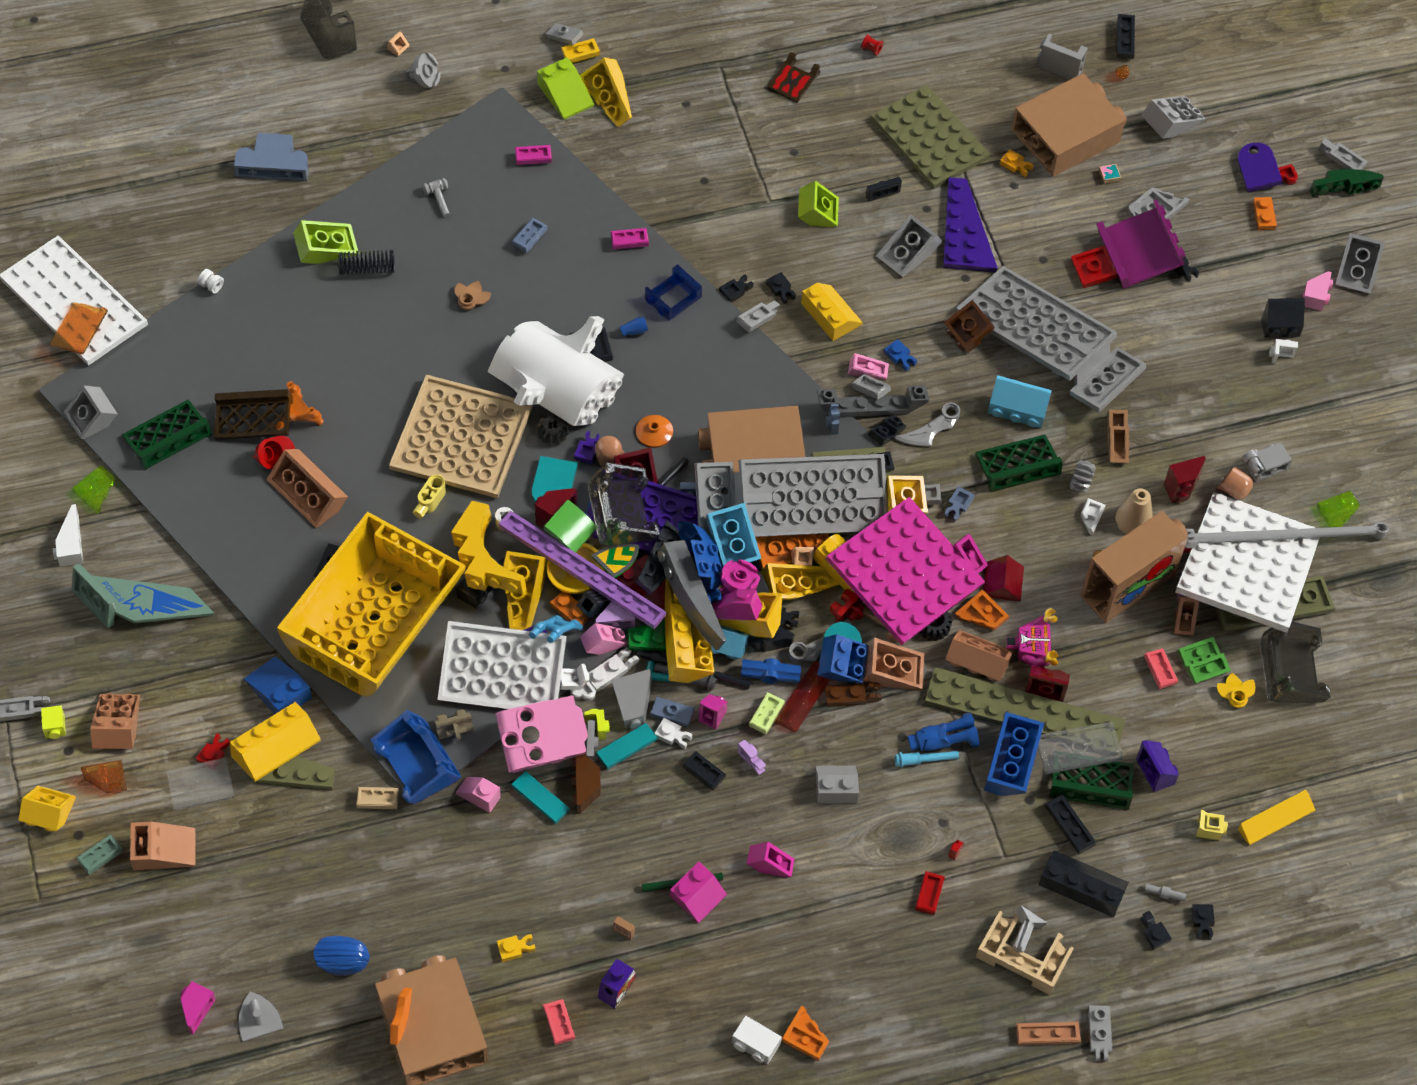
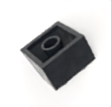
[1261,298,1305,338]

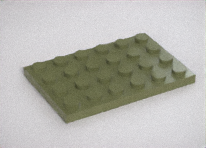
[871,85,990,189]

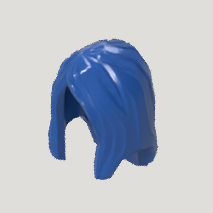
[314,936,370,976]

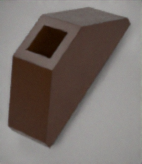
[571,755,601,814]

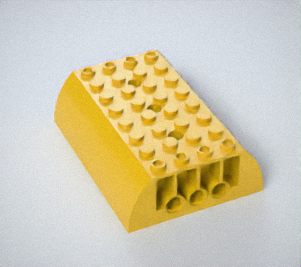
[277,512,466,697]

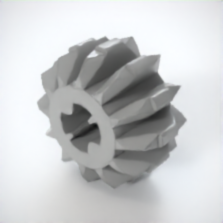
[1070,460,1096,493]

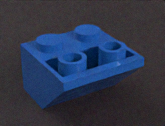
[817,634,869,683]

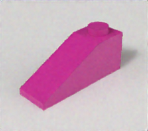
[711,589,762,620]

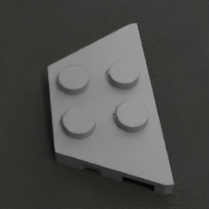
[1127,187,1189,219]

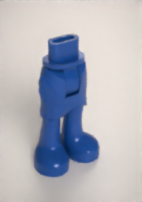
[907,712,980,751]

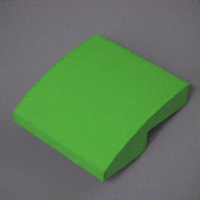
[544,500,597,553]
[1177,637,1231,684]

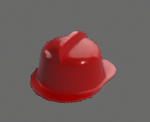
[252,436,295,469]

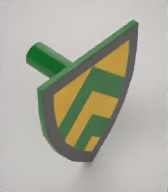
[591,544,639,578]

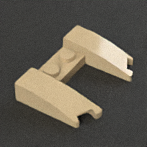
[976,911,1074,995]

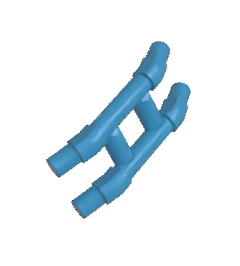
[529,615,583,644]

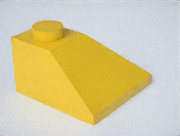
[886,476,928,514]

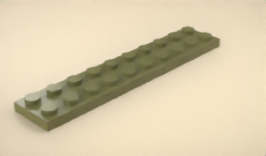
[924,667,1125,757]

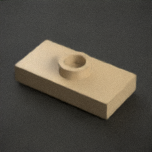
[356,787,399,809]

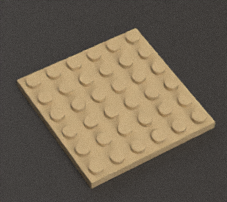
[389,374,533,498]

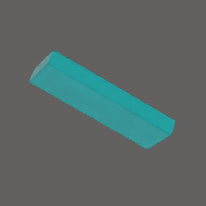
[596,723,657,770]
[512,771,569,825]

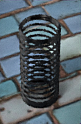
[338,249,395,275]

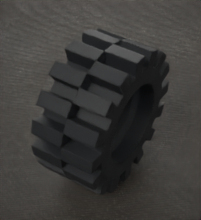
[919,611,952,641]

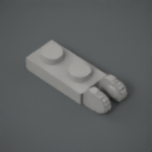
[0,696,50,721]

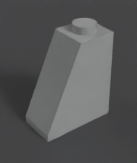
[612,669,652,729]

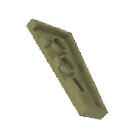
[252,756,336,790]

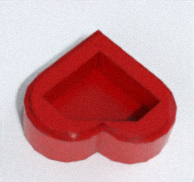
[1278,164,1298,185]

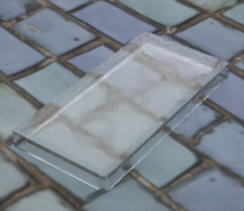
[1038,722,1123,774]

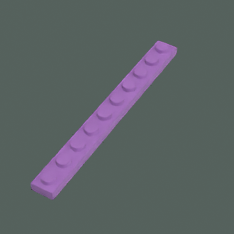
[499,510,666,629]

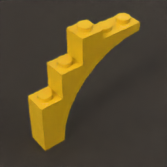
[451,501,526,594]

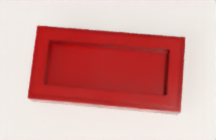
[915,871,945,915]

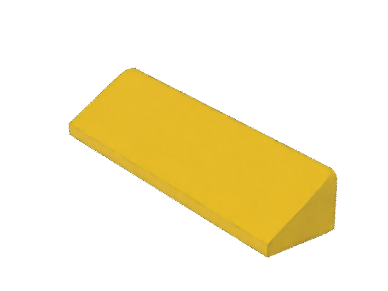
[1238,790,1315,846]

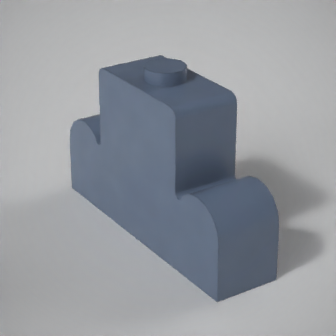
[234,133,309,181]

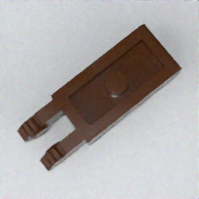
[825,682,882,707]

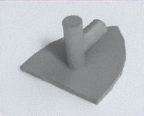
[238,991,284,1042]

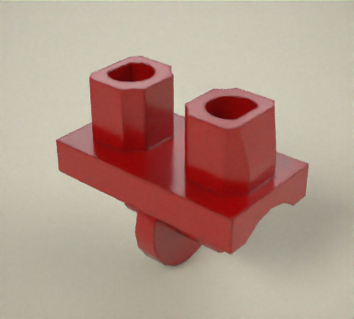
[829,589,864,623]

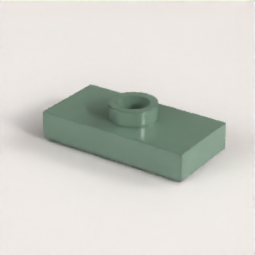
[77,834,123,875]

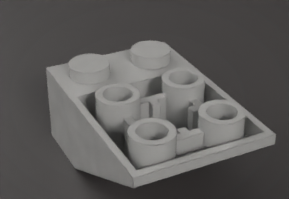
[1141,96,1205,139]

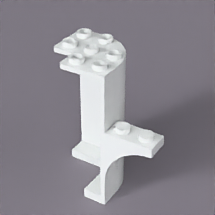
[487,316,624,426]

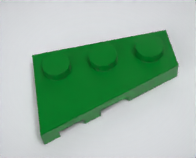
[627,620,666,652]

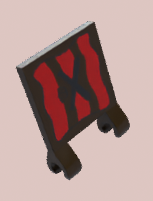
[768,52,821,103]

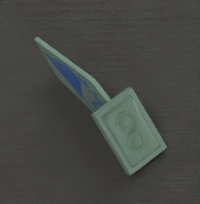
[72,563,214,628]

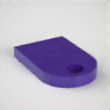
[1238,142,1282,193]

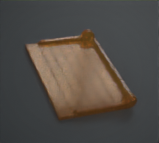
[50,302,108,354]

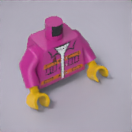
[1006,608,1059,666]

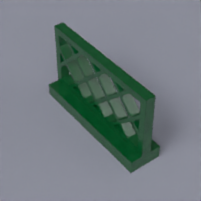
[122,399,212,470]
[975,434,1063,492]
[1050,752,1134,810]

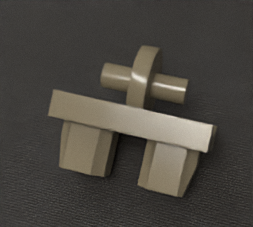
[435,709,473,741]

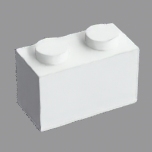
[732,1016,782,1065]

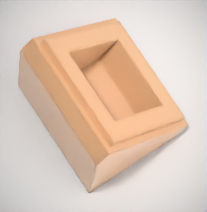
[387,31,410,56]
[791,547,814,566]

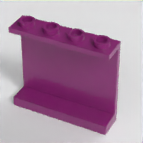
[1096,199,1186,289]

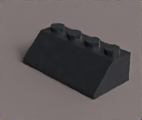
[1039,850,1129,917]

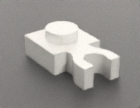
[654,718,692,749]

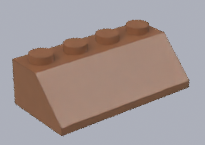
[266,449,348,528]

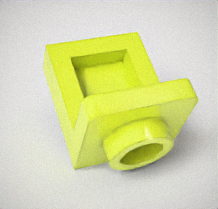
[584,709,610,740]

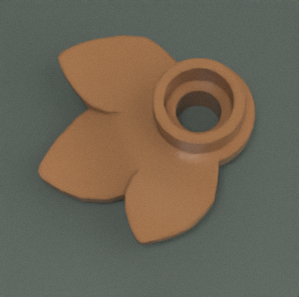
[455,281,491,310]

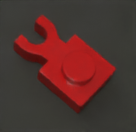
[196,733,230,771]

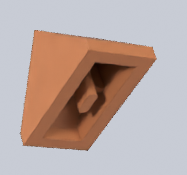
[1174,595,1199,636]

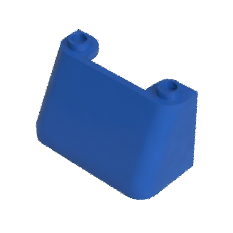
[370,710,461,804]

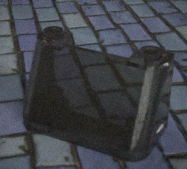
[588,463,660,546]
[1260,621,1331,703]

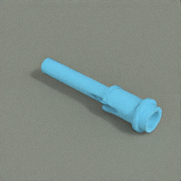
[895,751,959,768]

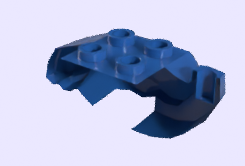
[678,521,722,603]

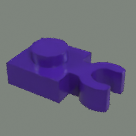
[574,431,600,465]

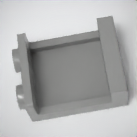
[1037,34,1088,80]

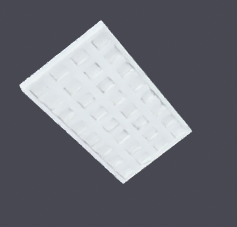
[0,236,148,366]

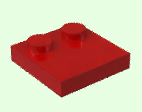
[1071,246,1118,288]

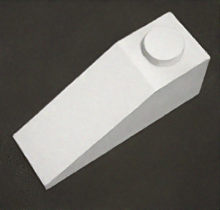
[53,504,83,567]

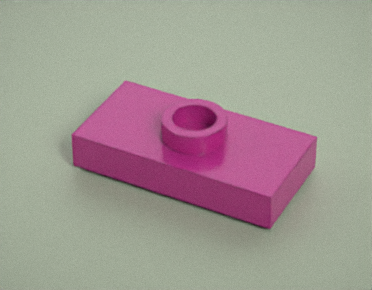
[515,145,552,165]
[611,228,649,250]

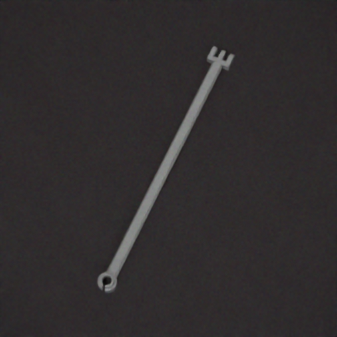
[1185,522,1389,548]

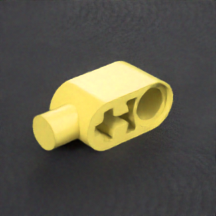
[413,475,446,519]

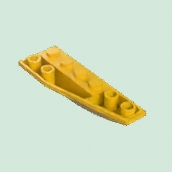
[665,578,714,683]

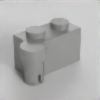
[1242,443,1292,482]

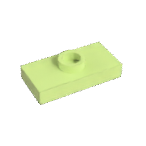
[749,692,785,734]

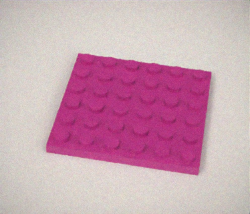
[825,497,985,645]

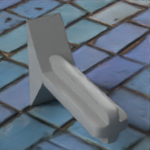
[1013,905,1047,953]

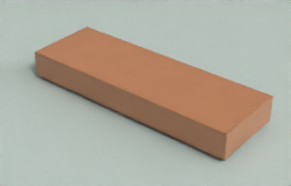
[1015,1022,1081,1046]

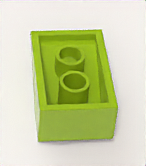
[537,57,594,120]
[293,220,359,264]

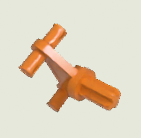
[274,381,323,430]

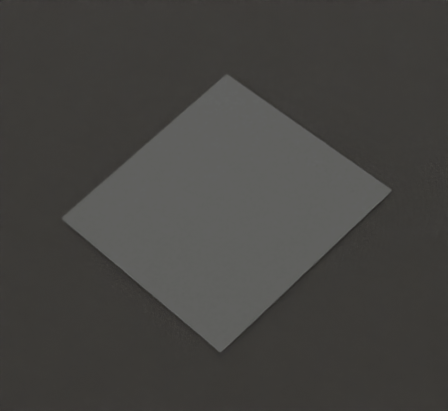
[40,88,884,803]

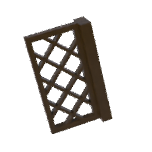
[214,389,293,440]

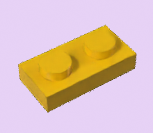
[561,38,600,63]

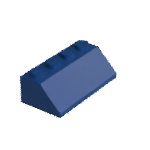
[984,712,1044,796]

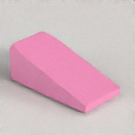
[848,353,889,380]

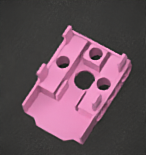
[496,695,588,773]

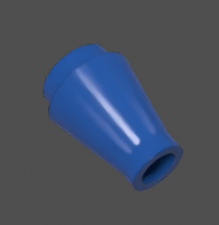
[620,316,648,337]

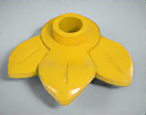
[1217,673,1255,708]

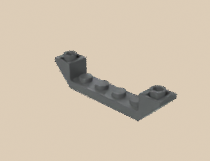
[817,385,929,417]

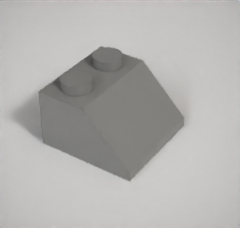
[64,386,117,439]
[815,766,859,804]

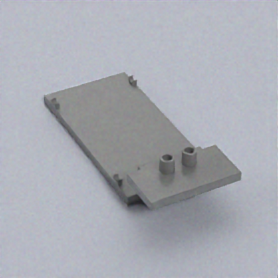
[956,266,1146,413]
[694,454,888,538]

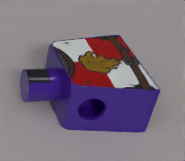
[598,959,637,1008]

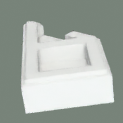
[1081,498,1106,536]

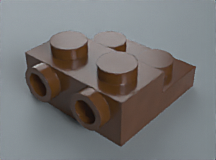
[944,300,995,353]

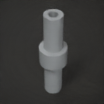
[1145,884,1186,902]

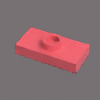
[1144,648,1178,689]
[543,999,575,1045]

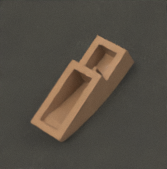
[1107,409,1129,464]

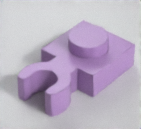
[738,739,766,775]

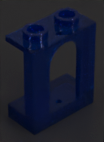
[645,264,702,321]

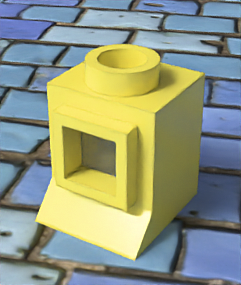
[1196,809,1228,841]

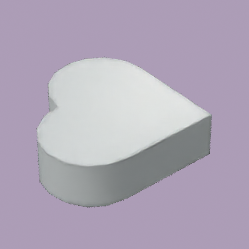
[570,681,596,701]

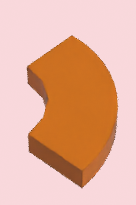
[390,987,412,1045]

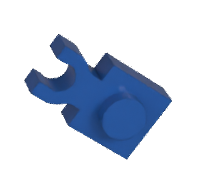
[884,339,917,372]

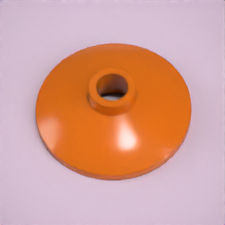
[636,415,673,448]

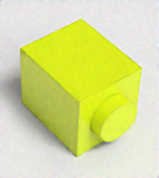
[41,706,66,739]

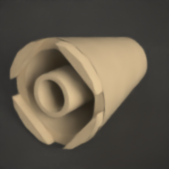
[1115,489,1153,534]

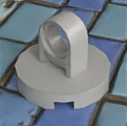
[406,53,440,88]

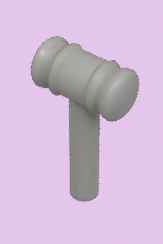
[423,178,450,218]

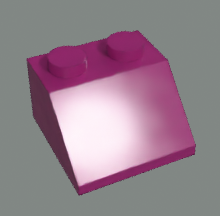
[669,861,727,924]

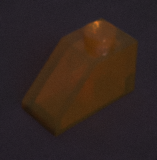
[81,760,127,794]

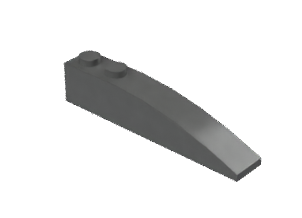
[657,540,726,650]

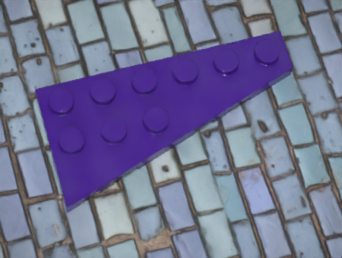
[943,177,998,272]

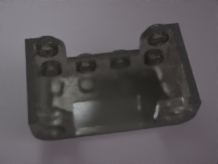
[300,0,357,59]

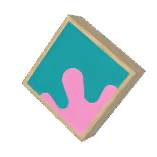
[1098,164,1121,184]

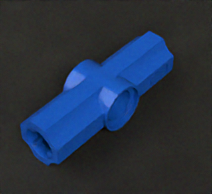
[741,658,801,684]

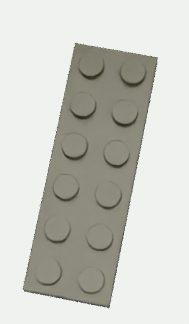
[1215,576,1335,632]

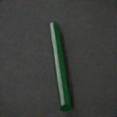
[641,872,723,892]

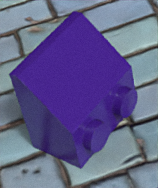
[1136,740,1179,792]

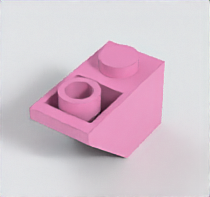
[1302,271,1333,311]
[580,623,627,655]

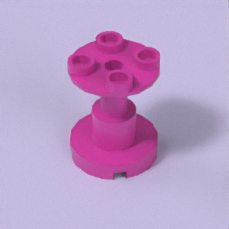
[720,559,760,596]

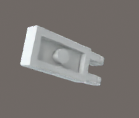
[589,647,640,693]

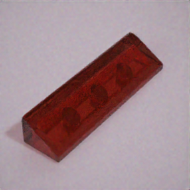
[775,662,831,732]

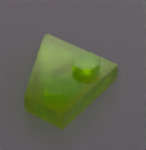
[72,465,115,514]
[1317,490,1360,527]

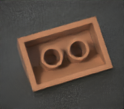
[945,630,1014,681]

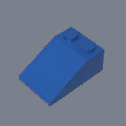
[244,656,312,715]

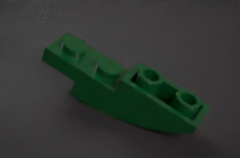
[1310,169,1384,196]

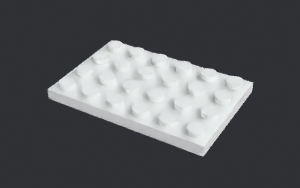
[437,621,567,709]

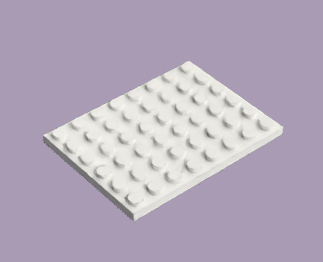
[1176,492,1320,633]

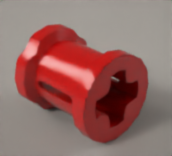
[861,34,884,56]

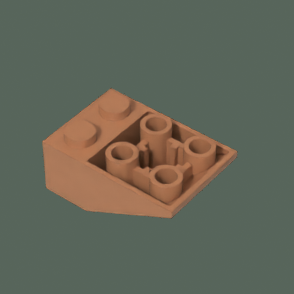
[90,693,140,749]
[130,822,196,871]

